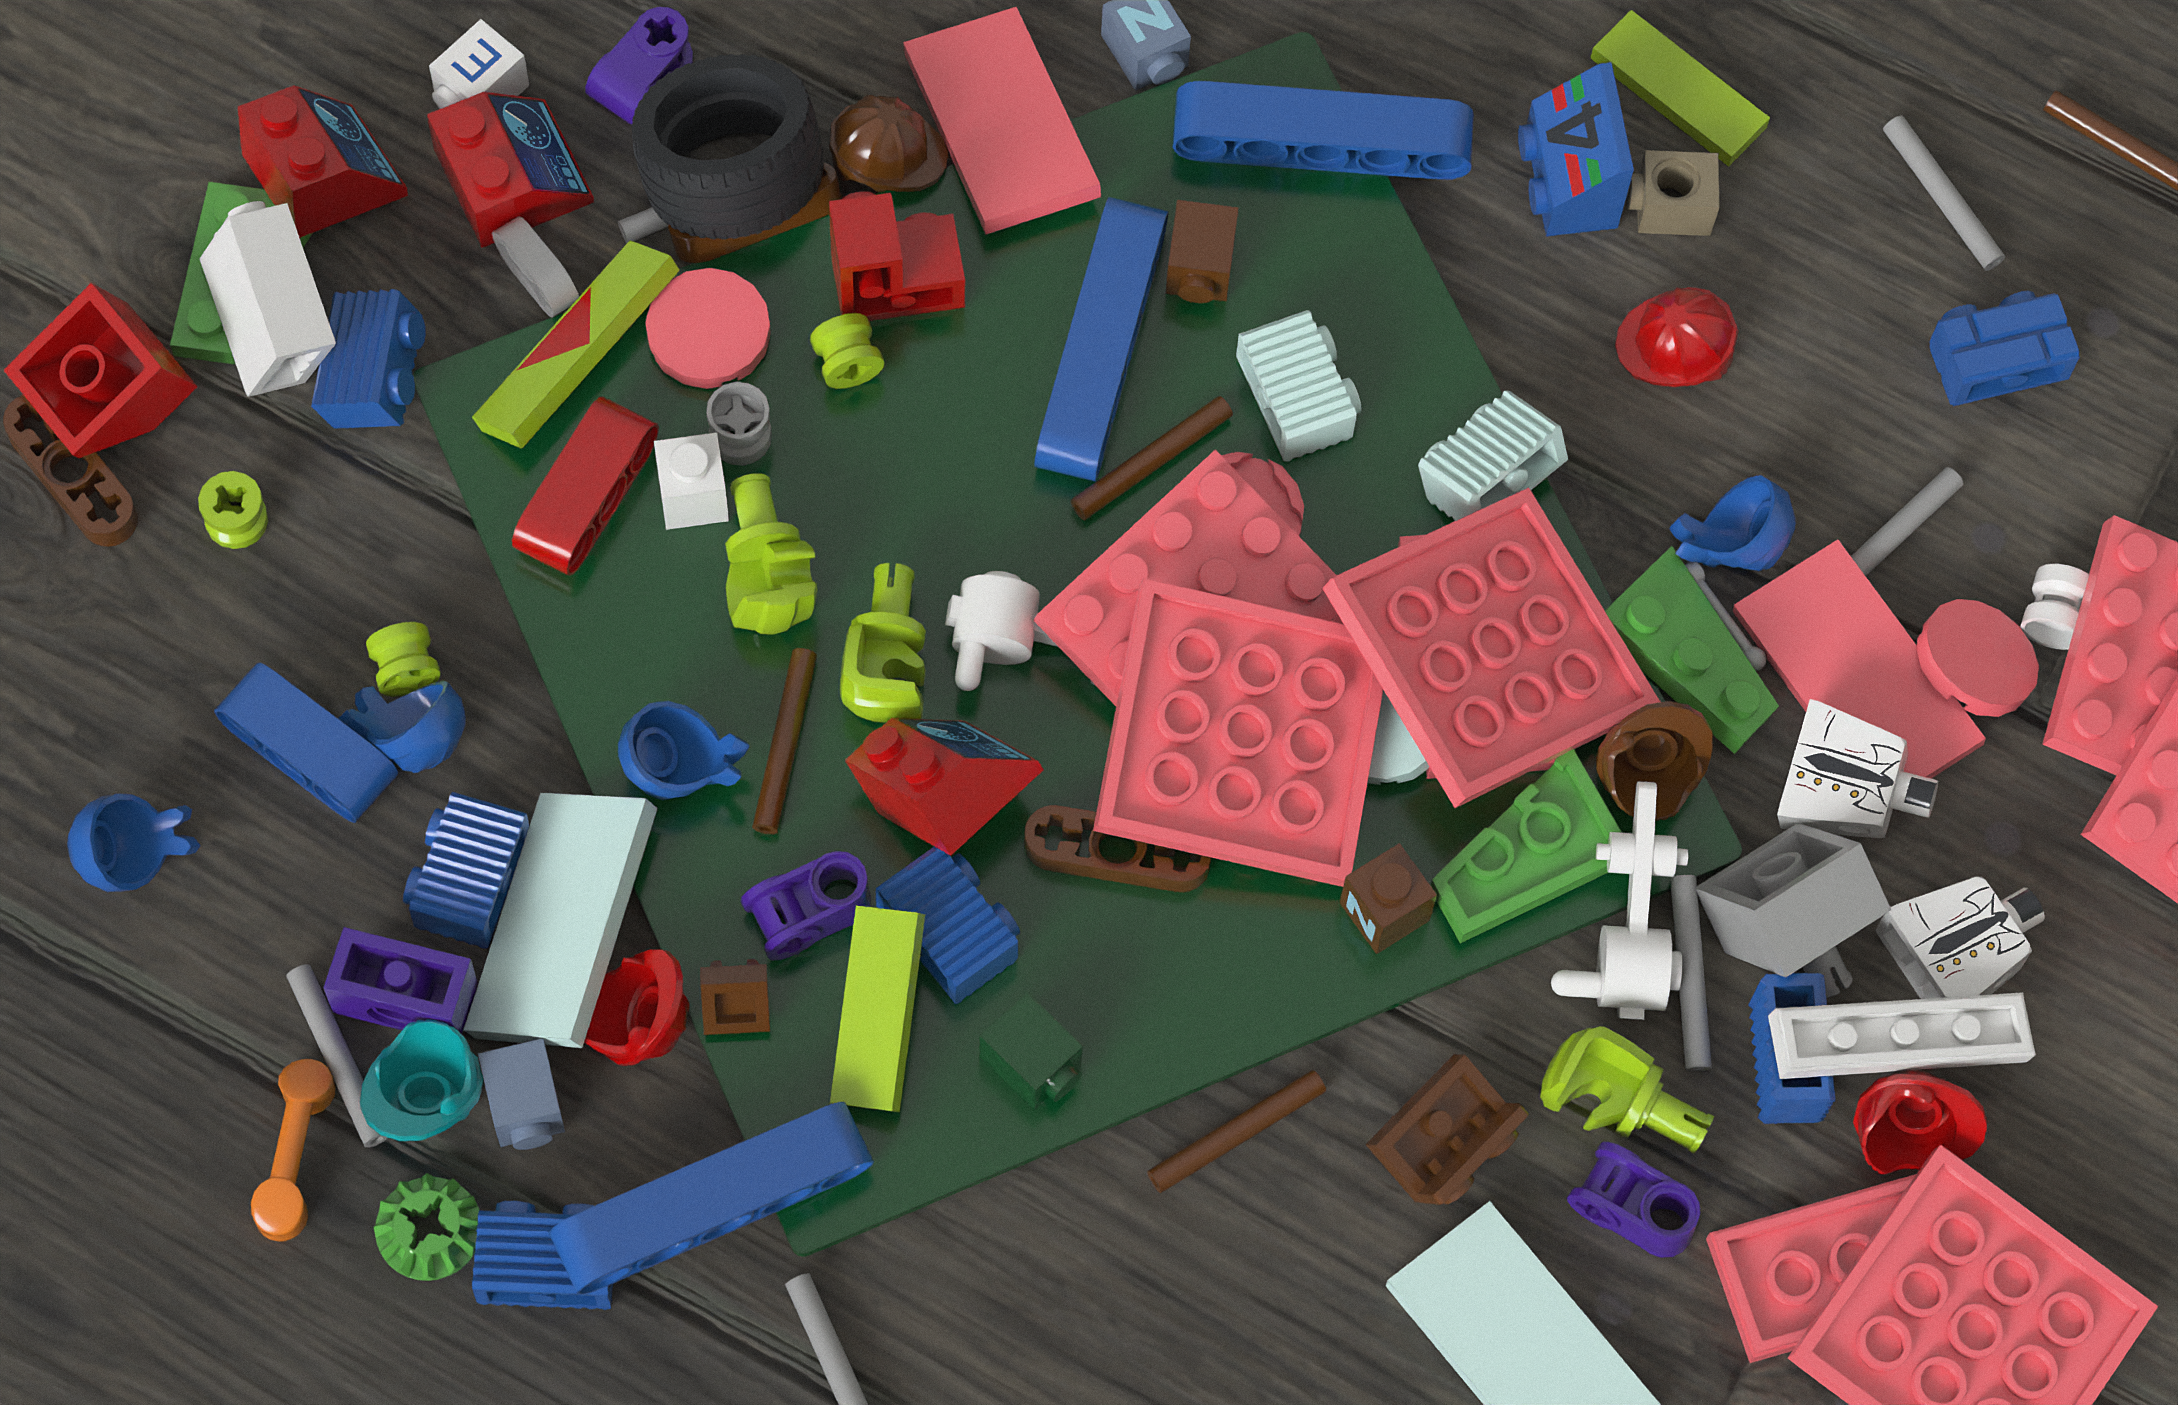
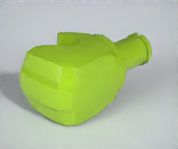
[725,474,818,634]
[840,563,926,723]
[1540,1026,1714,1154]

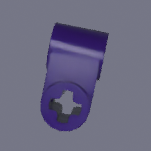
[585,7,693,126]
[740,851,871,960]
[1567,1141,1700,1258]

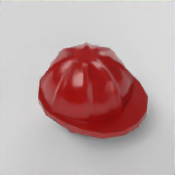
[1615,287,1739,387]
[584,949,690,1066]
[1853,1070,1988,1174]

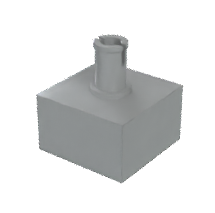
[1695,823,1891,998]

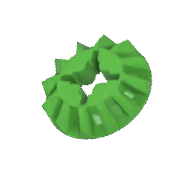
[374,1173,480,1281]

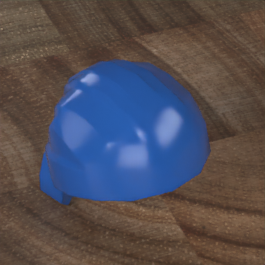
[1669,475,1796,571]
[339,681,466,773]
[618,701,750,800]
[67,794,201,892]

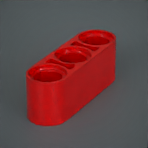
[512,396,659,576]

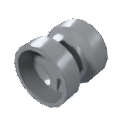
[706,382,772,466]

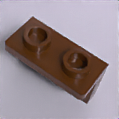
[1365,1054,1529,1205]

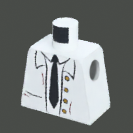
[1777,699,1939,838]
[1875,877,2045,999]

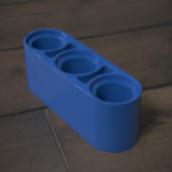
[214,663,398,823]

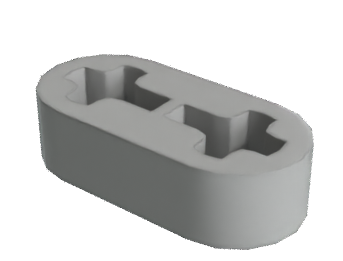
[492,216,579,318]

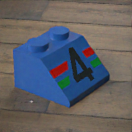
[1518,62,1634,236]

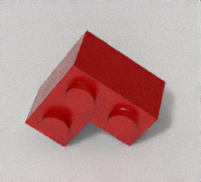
[829,192,965,321]

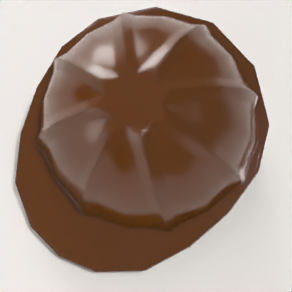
[829,95,948,192]
[1596,701,1712,821]

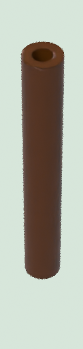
[2043,90,2178,191]
[1070,396,1233,520]
[752,648,817,834]
[1147,1070,1326,1193]

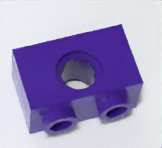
[324,927,478,1035]

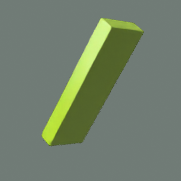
[1591,10,1770,167]
[830,906,926,1112]

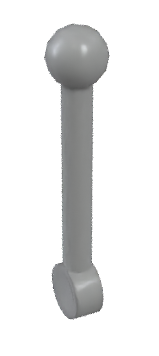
[1685,562,1767,671]

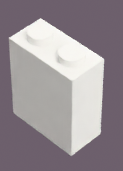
[200,201,336,397]

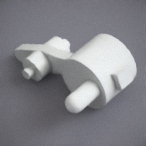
[945,571,1095,691]
[1551,781,1688,1020]

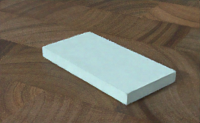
[464,793,657,1048]
[1386,1201,1661,1405]

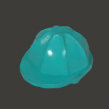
[360,1019,484,1141]

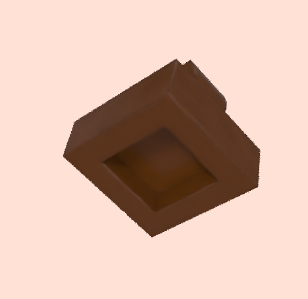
[700,959,770,1035]

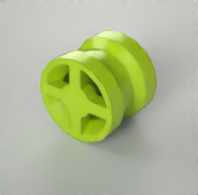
[810,313,884,389]
[198,471,268,549]
[366,622,440,697]

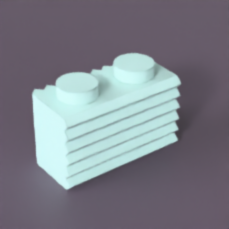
[1236,310,1361,461]
[1418,391,1568,521]

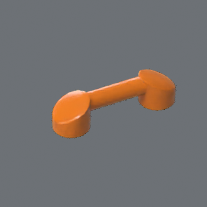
[251,1059,336,1241]

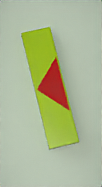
[472,240,679,448]

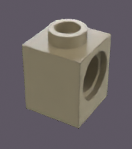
[1627,150,1720,236]

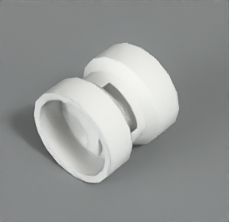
[2020,564,2089,650]

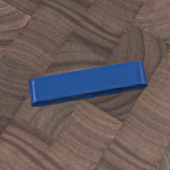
[1173,81,1474,180]
[1034,197,1169,482]
[548,1102,874,1295]

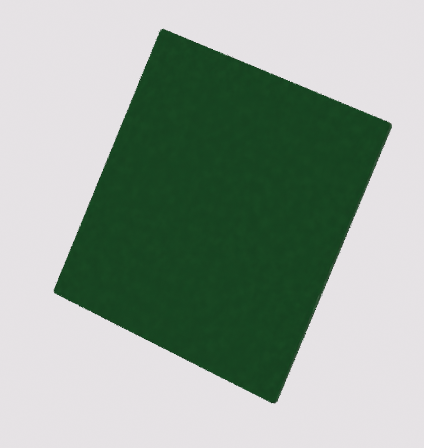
[413,32,1742,1257]

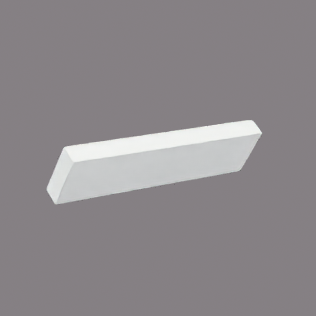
[1768,993,2036,1079]

